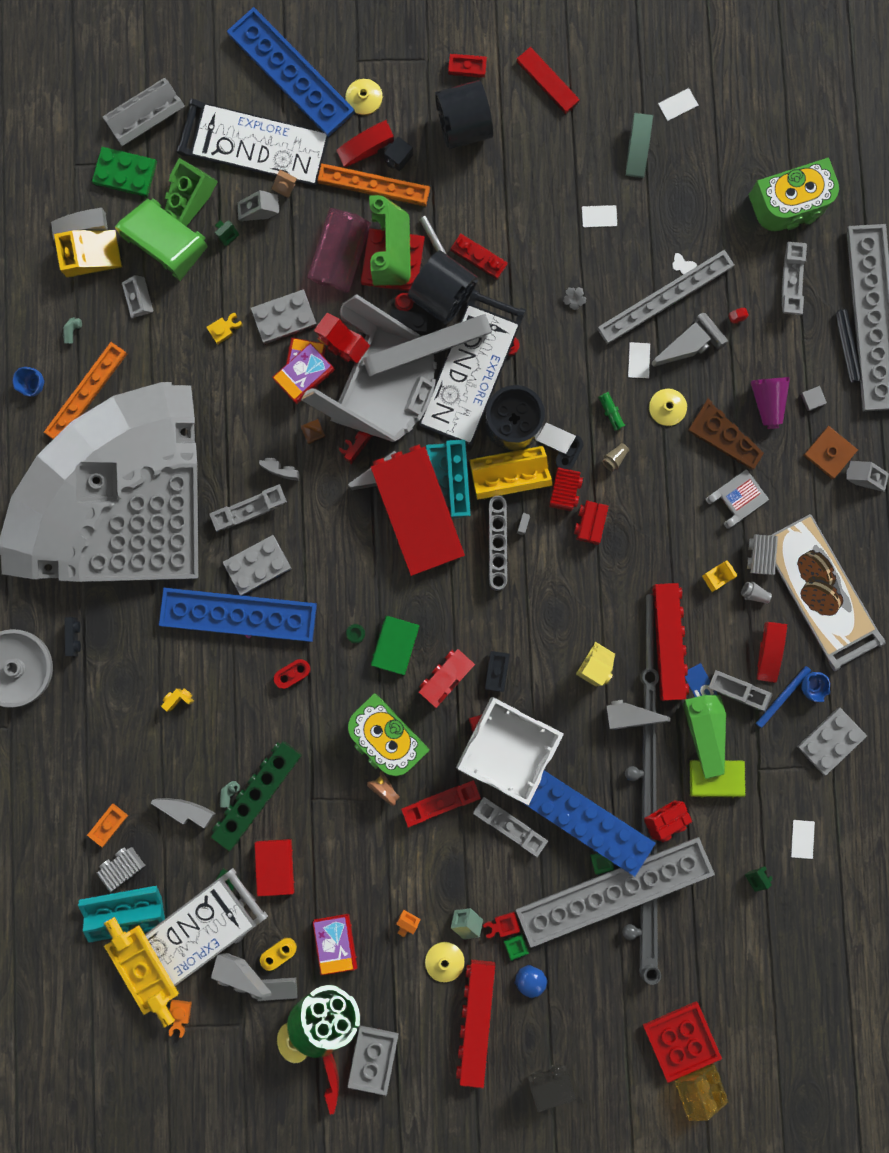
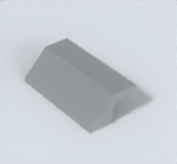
[103,78,185,146]

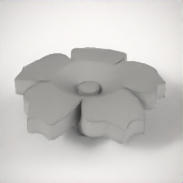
[563,287,586,310]

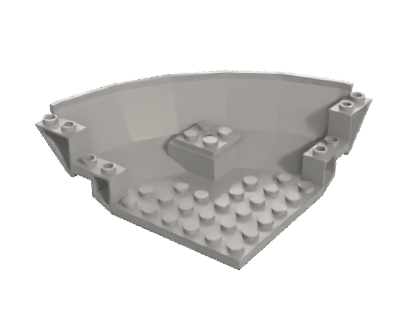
[0,382,198,582]

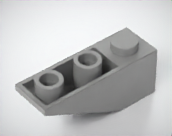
[211,953,272,999]

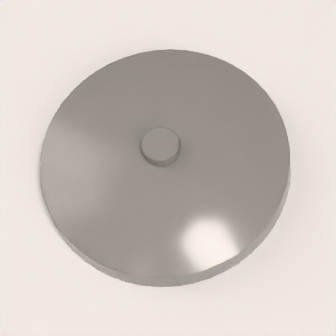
[0,629,53,707]

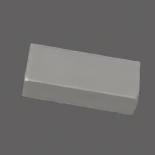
[122,275,153,318]
[695,313,728,349]
[258,978,298,1001]

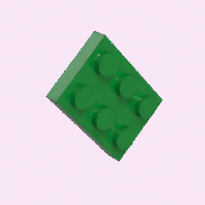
[92,147,157,197]

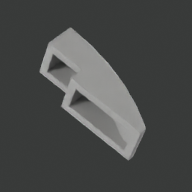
[51,208,108,241]
[708,670,772,712]
[151,798,216,828]

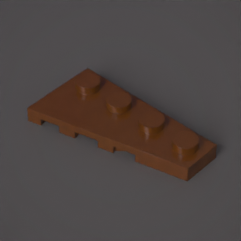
[688,398,764,470]

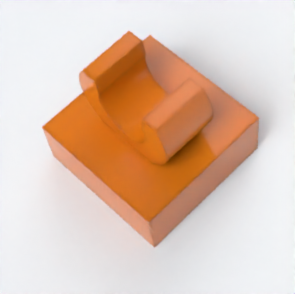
[396,910,421,937]

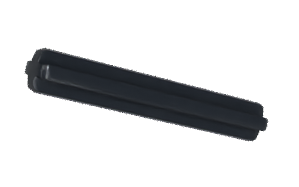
[836,309,861,382]

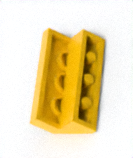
[469,446,552,500]

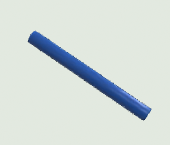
[755,666,811,728]

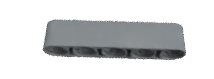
[489,496,507,591]

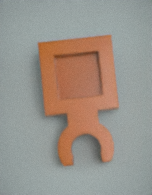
[169,1000,192,1038]

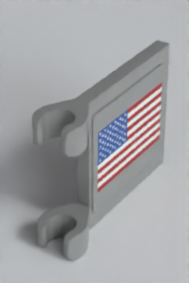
[706,469,769,529]

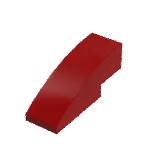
[337,120,394,168]
[757,622,787,683]

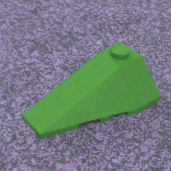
[165,158,218,226]
[683,695,726,779]

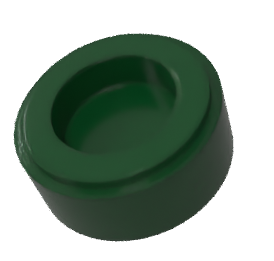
[346,624,365,643]

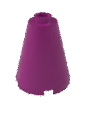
[751,377,790,429]

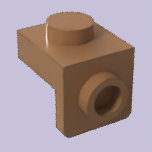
[272,170,297,198]

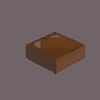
[301,419,326,444]

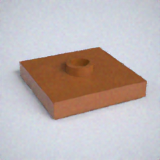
[803,426,858,479]

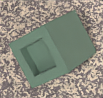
[451,908,483,939]

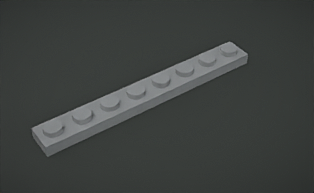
[597,250,734,345]

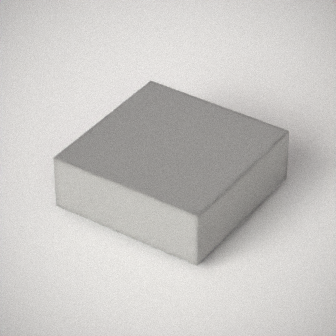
[801,386,827,411]
[517,513,530,535]

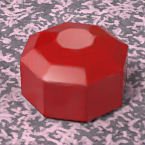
[728,308,749,323]

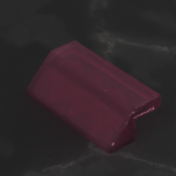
[307,208,371,293]

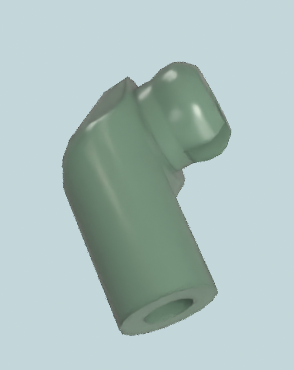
[63,317,82,343]
[220,781,240,807]

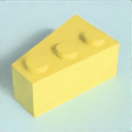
[576,642,615,686]

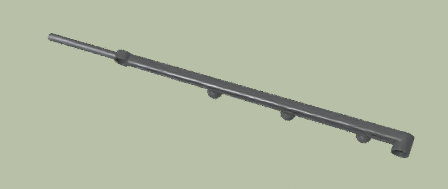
[622,594,661,985]

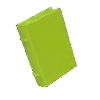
[690,760,745,798]

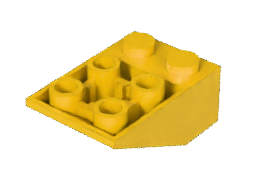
[54,230,122,277]

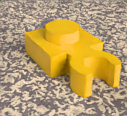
[206,313,243,344]

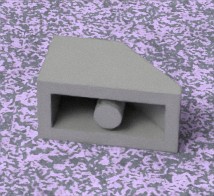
[237,190,279,221]
[846,461,889,491]

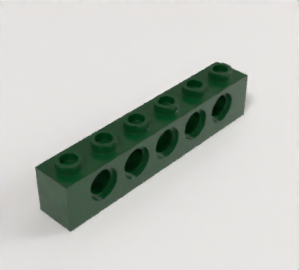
[211,741,303,851]

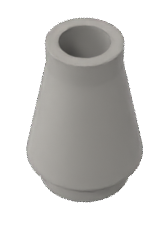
[741,582,772,604]

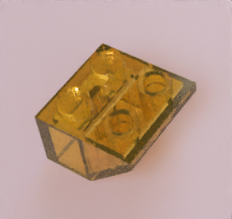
[675,1064,728,1121]

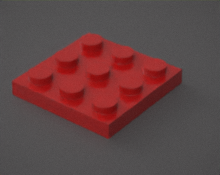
[361,228,425,291]
[643,1001,722,1083]

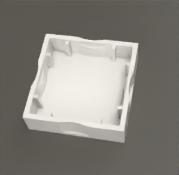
[456,697,563,805]

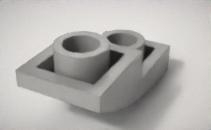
[259,458,299,481]

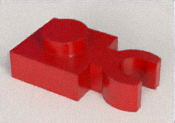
[483,912,520,938]

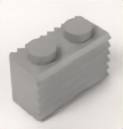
[747,534,778,575]
[96,847,145,892]

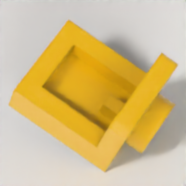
[702,560,737,592]
[161,688,194,711]

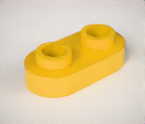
[260,938,297,971]

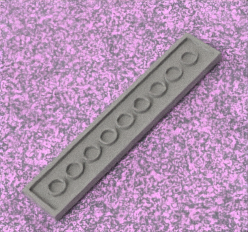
[846,224,889,411]
[516,837,715,947]

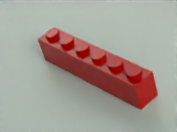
[652,583,689,700]
[456,959,495,1088]

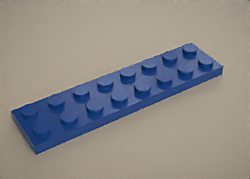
[227,7,355,137]
[159,588,317,642]
[520,770,656,877]

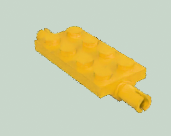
[104,917,179,1028]

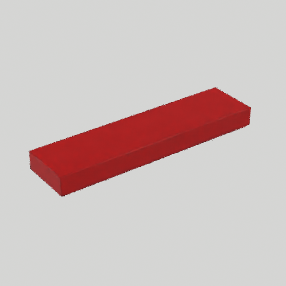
[517,47,580,114]

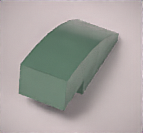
[625,113,653,178]

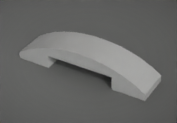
[782,242,807,315]
[209,484,287,531]
[473,797,548,857]

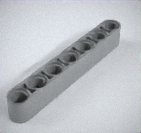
[363,314,492,377]

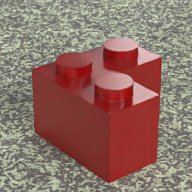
[314,313,370,364]

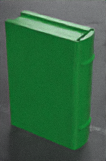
[371,615,420,675]

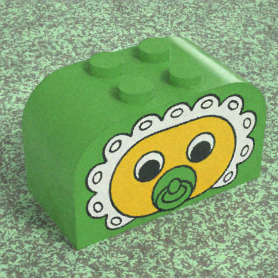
[749,157,839,231]
[348,693,430,776]

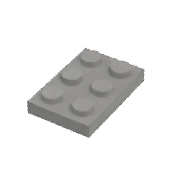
[251,289,317,344]
[223,535,292,596]
[797,707,867,776]
[348,1026,399,1095]

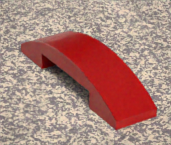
[401,780,481,827]
[323,1053,339,1115]

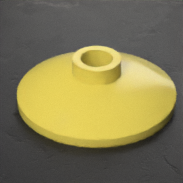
[346,79,382,115]
[649,389,687,426]
[425,942,464,982]
[277,1023,307,1063]

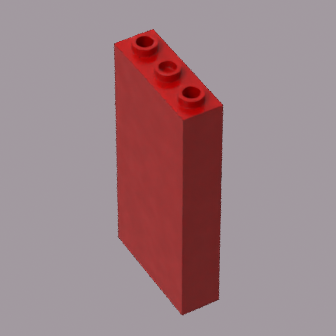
[370,444,465,576]

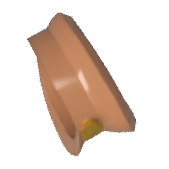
[367,771,400,806]

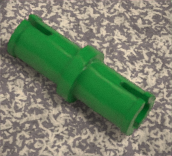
[598,392,626,431]

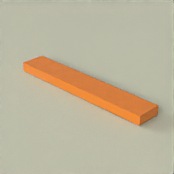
[317,163,430,206]
[43,342,127,439]

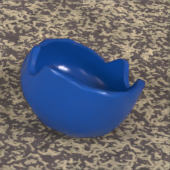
[12,367,45,397]
[801,672,830,702]
[515,965,547,998]

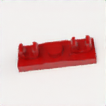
[451,233,508,280]
[339,431,374,464]

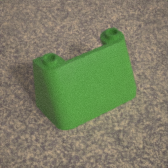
[369,195,411,286]
[115,198,208,281]

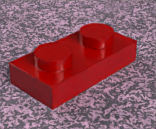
[448,54,487,78]

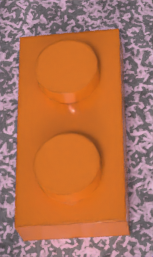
[87,804,128,847]

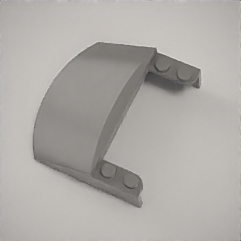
[302,295,437,442]

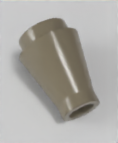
[602,443,629,471]

